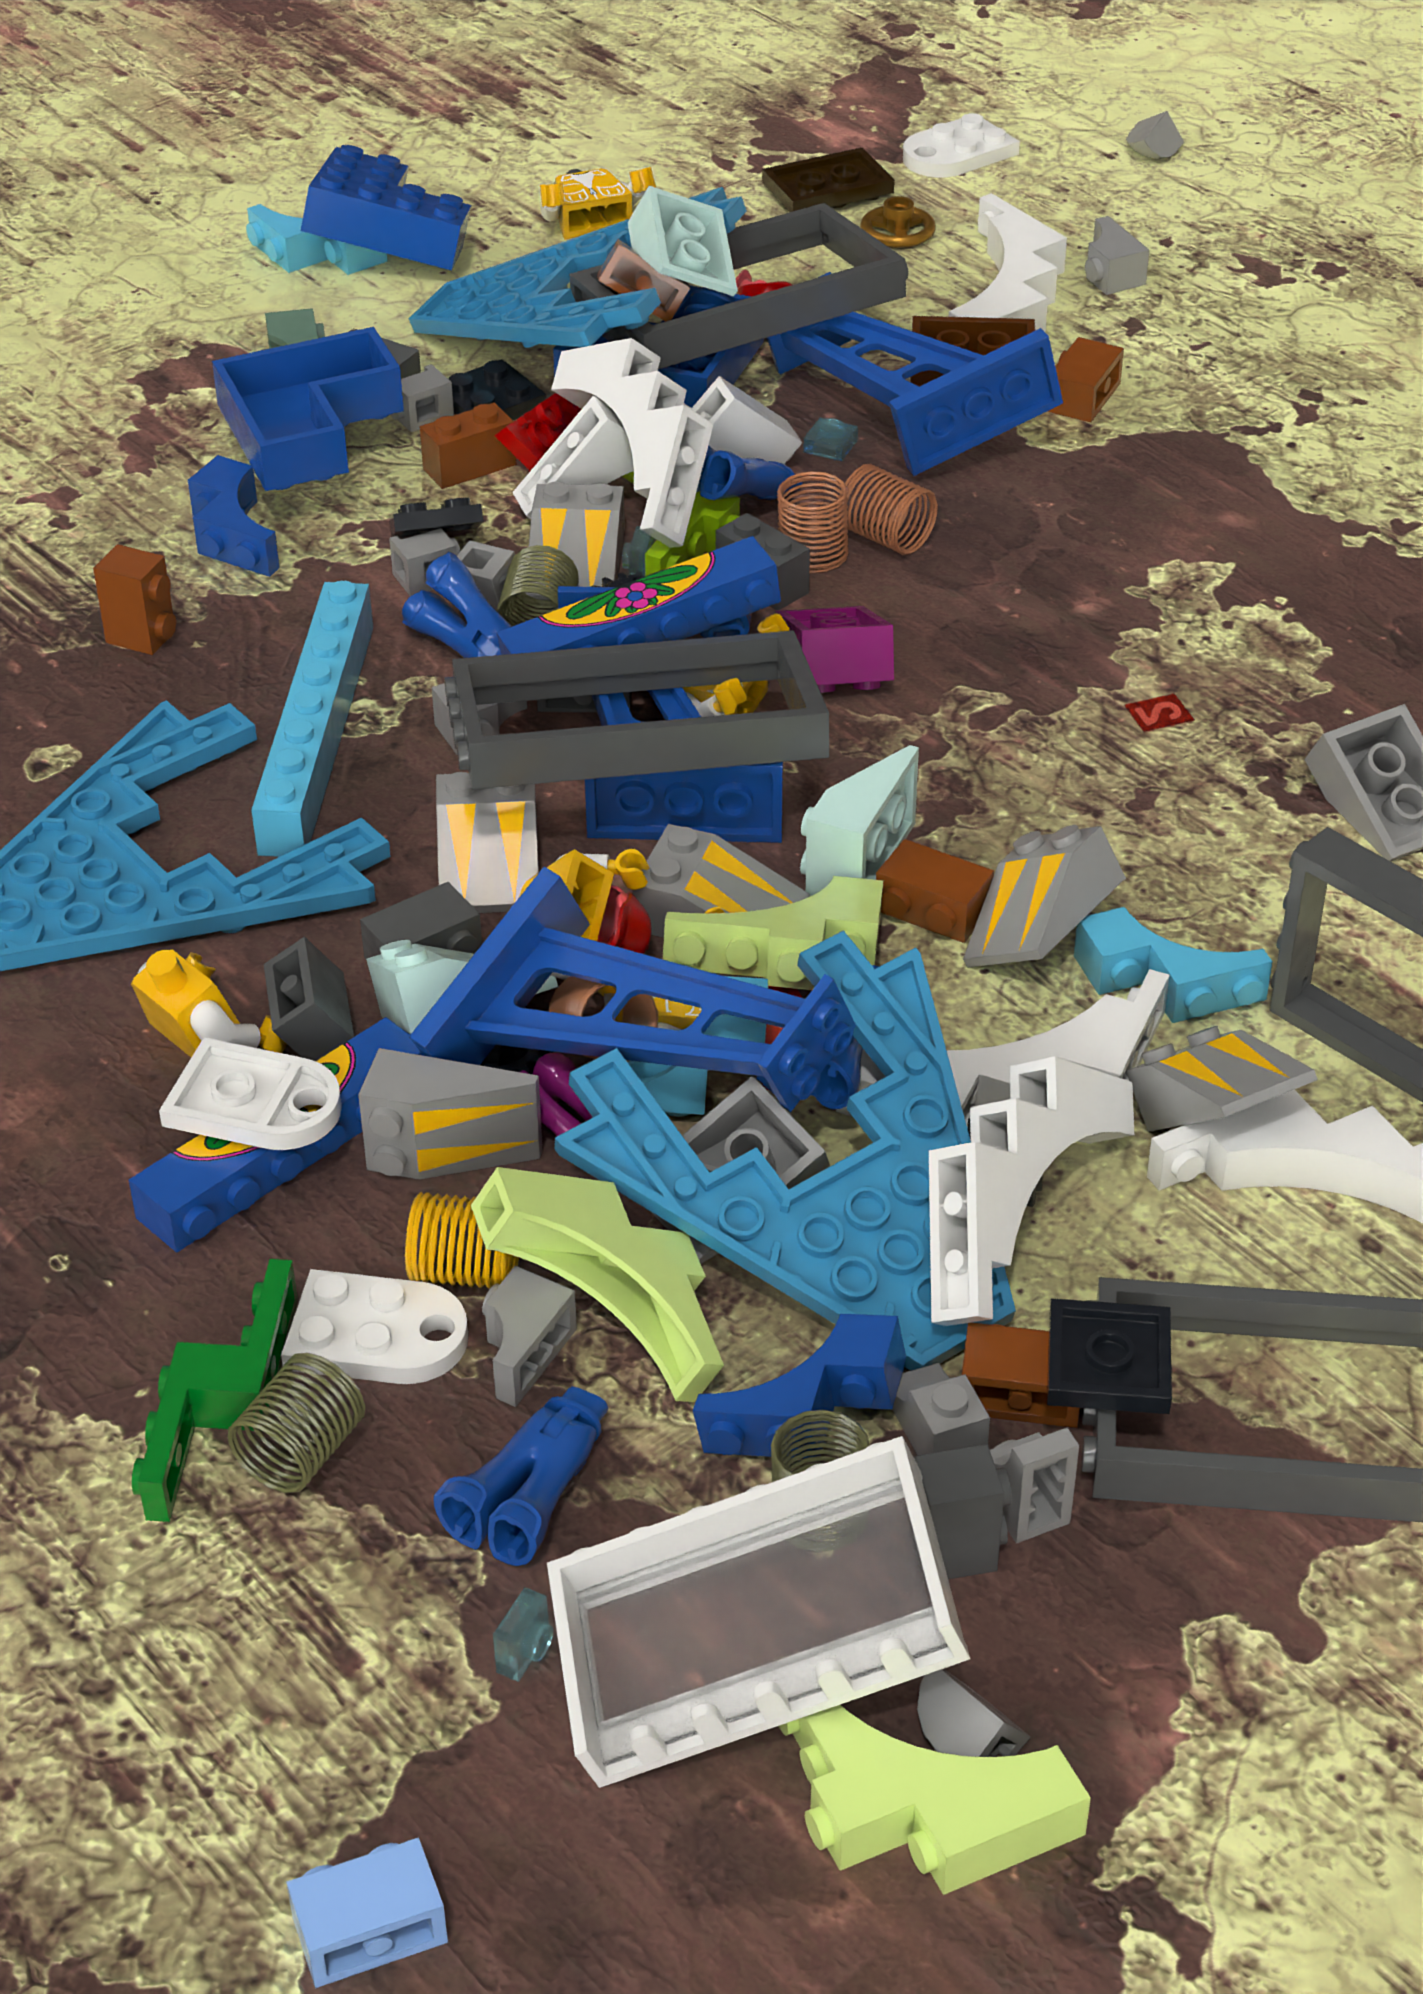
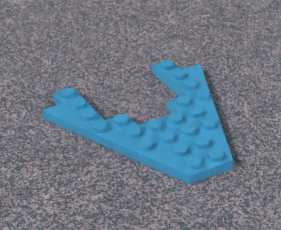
[408,187,747,348]
[0,700,391,971]
[554,930,1016,1371]

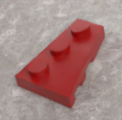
[494,393,582,472]

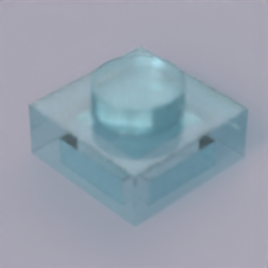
[803,418,858,461]
[622,526,654,577]
[493,1587,553,1682]

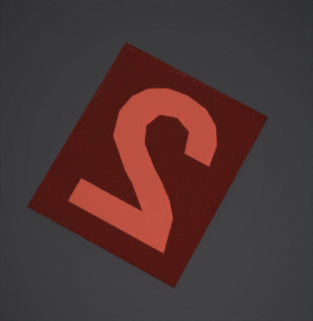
[1124,693,1195,732]

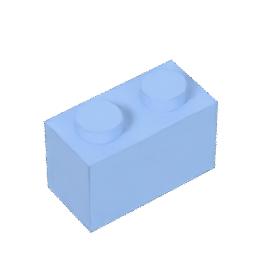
[286,1837,448,1988]

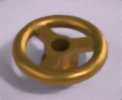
[860,196,936,248]

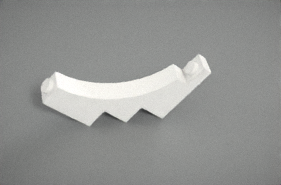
[949,193,1067,332]
[551,338,714,548]
[512,376,803,519]
[836,969,1169,1125]
[929,1056,1134,1326]
[1147,1089,1423,1223]

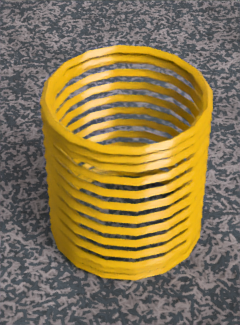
[405,1192,519,1290]

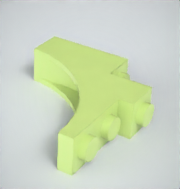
[663,876,883,990]
[471,1167,724,1402]
[779,1705,1091,1895]

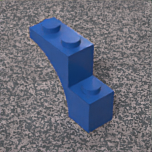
[188,455,280,577]
[693,1314,906,1459]

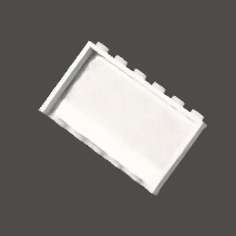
[547,1436,970,1788]

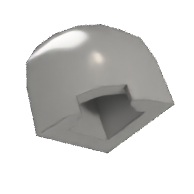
[1126,111,1184,159]
[917,1669,1031,1757]

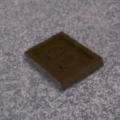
[762,147,895,212]

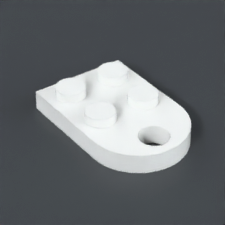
[903,113,1020,178]
[159,1037,342,1150]
[281,1269,468,1384]

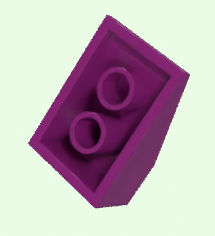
[775,606,894,693]

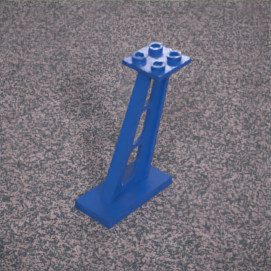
[767,272,1063,476]
[558,586,783,843]
[409,867,856,1112]

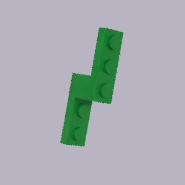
[132,1259,298,1522]

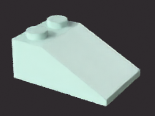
[628,186,738,296]
[800,745,919,897]
[366,940,558,1034]

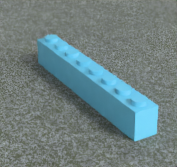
[251,581,373,857]

